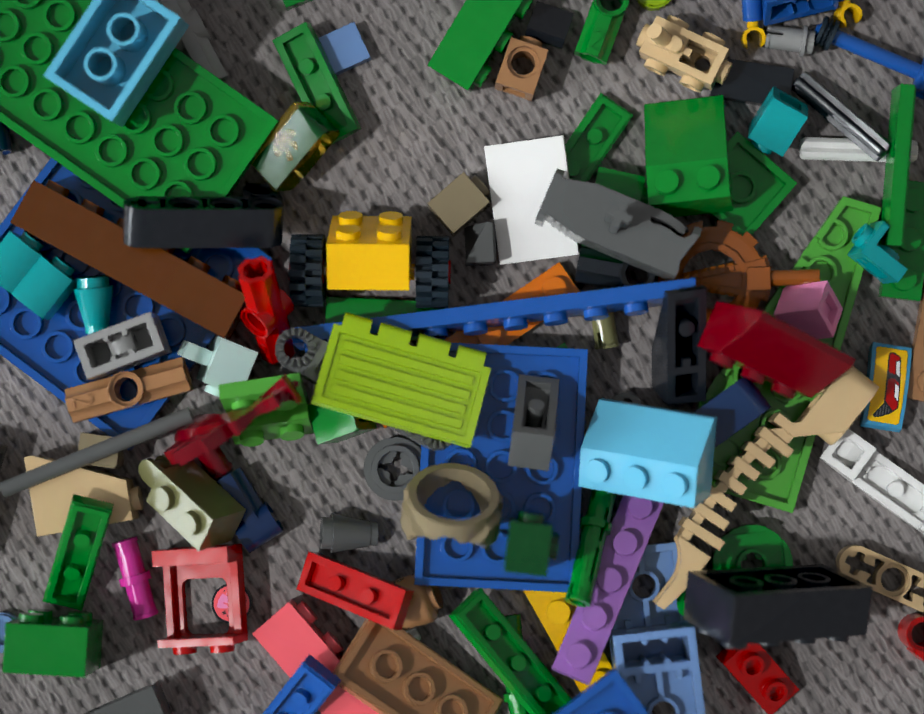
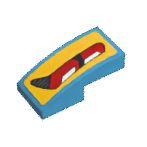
[860,342,912,433]

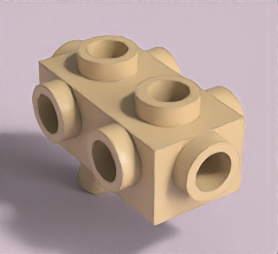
[636,15,733,93]

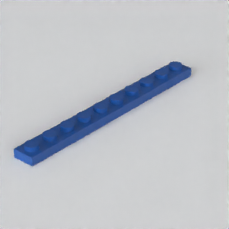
[293,278,696,354]

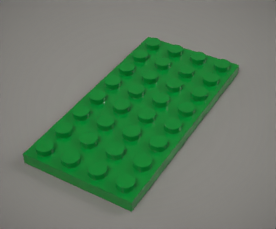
[0,0,281,254]

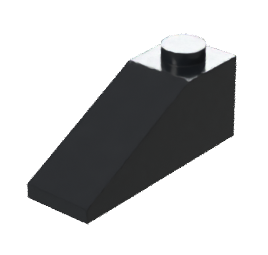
[652,286,707,406]

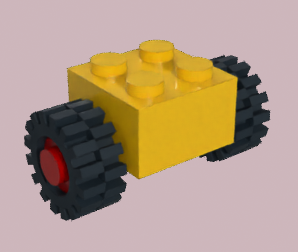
[289,211,451,308]

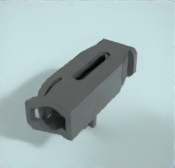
[535,168,702,281]

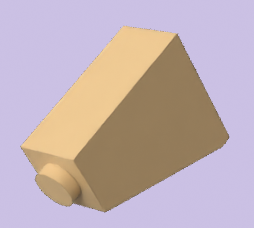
[24,455,144,537]

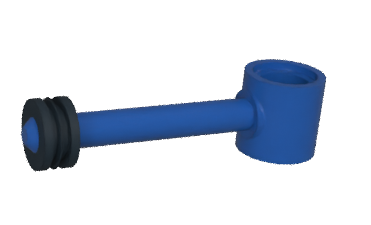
[814,16,924,100]

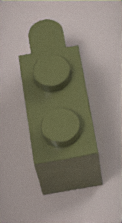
[138,454,246,551]

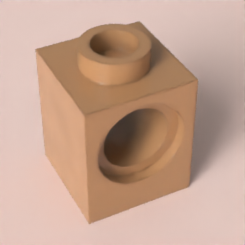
[495,35,549,101]

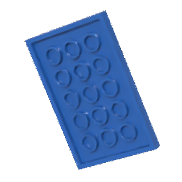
[414,343,588,592]

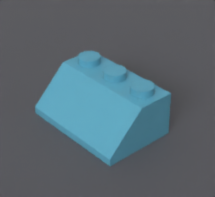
[578,398,717,508]

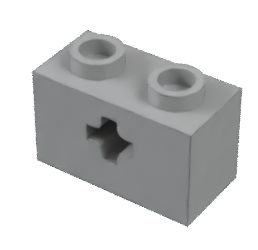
[73,312,172,380]

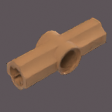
[64,357,193,423]

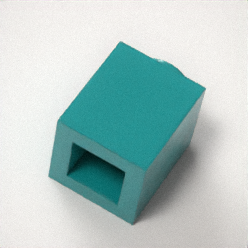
[748,86,808,157]

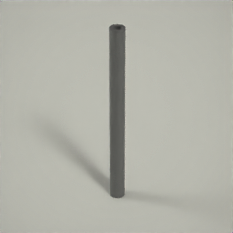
[0,407,194,498]

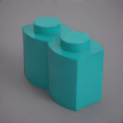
[0,231,77,320]

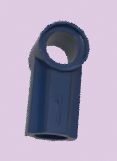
[217,467,284,553]

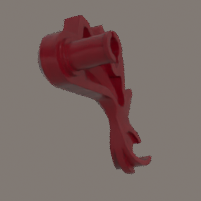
[164,374,303,480]

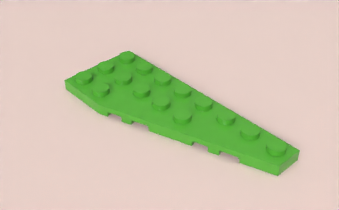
[696,196,882,513]

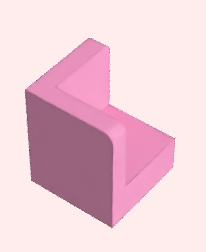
[774,280,843,339]

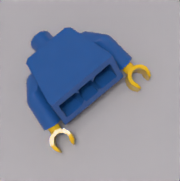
[741,0,863,49]

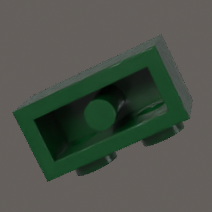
[503,511,559,577]

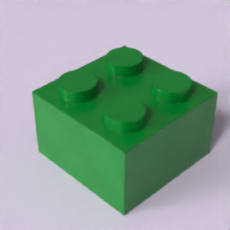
[2,609,103,678]

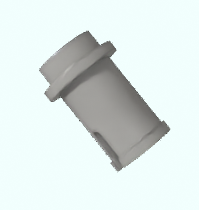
[764,24,815,57]

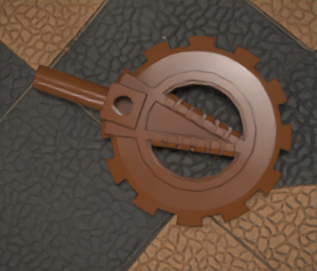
[658,220,820,322]

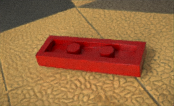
[296,551,414,630]

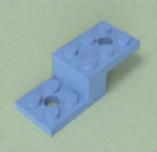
[609,541,705,714]

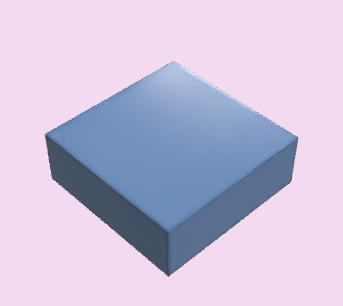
[319,22,371,76]

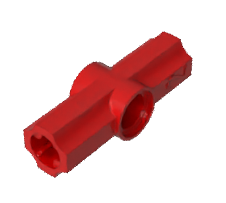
[238,256,295,365]

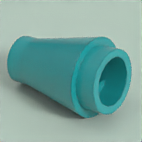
[73,275,113,334]

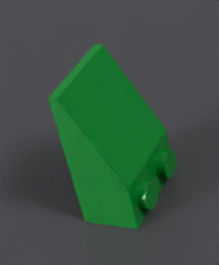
[644,95,734,217]

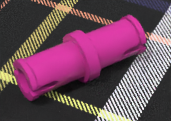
[112,536,159,621]

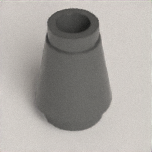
[320,513,379,553]

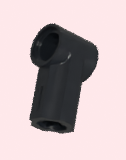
[575,247,655,288]

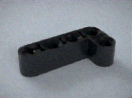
[123,183,284,248]

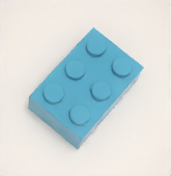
[43,0,189,127]

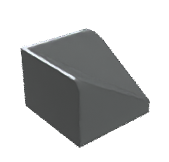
[464,222,496,266]

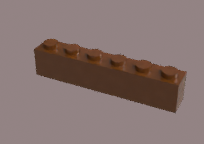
[10,179,247,340]

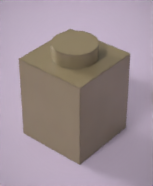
[427,172,490,237]

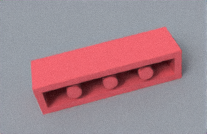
[252,599,379,714]

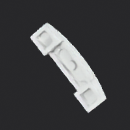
[820,428,924,534]

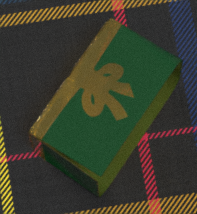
[252,102,340,192]

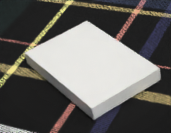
[484,135,579,265]

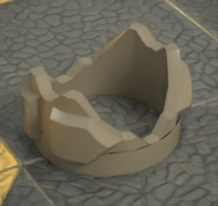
[401,463,503,550]

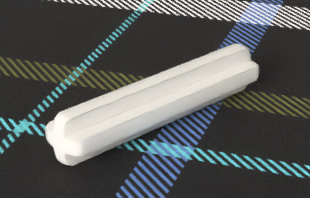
[799,137,918,163]

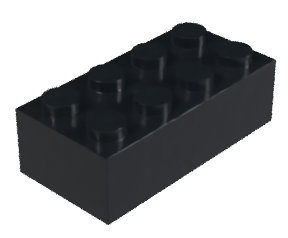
[683,564,873,649]

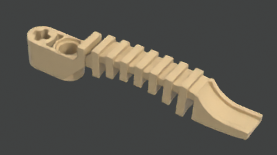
[652,366,879,610]

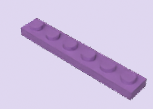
[551,495,664,685]

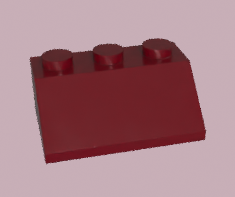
[697,301,855,399]

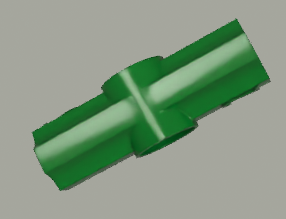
[574,0,630,65]

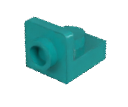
[847,221,908,284]

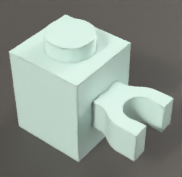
[177,335,258,397]

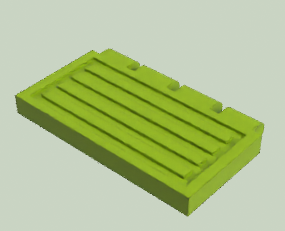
[311,312,491,448]

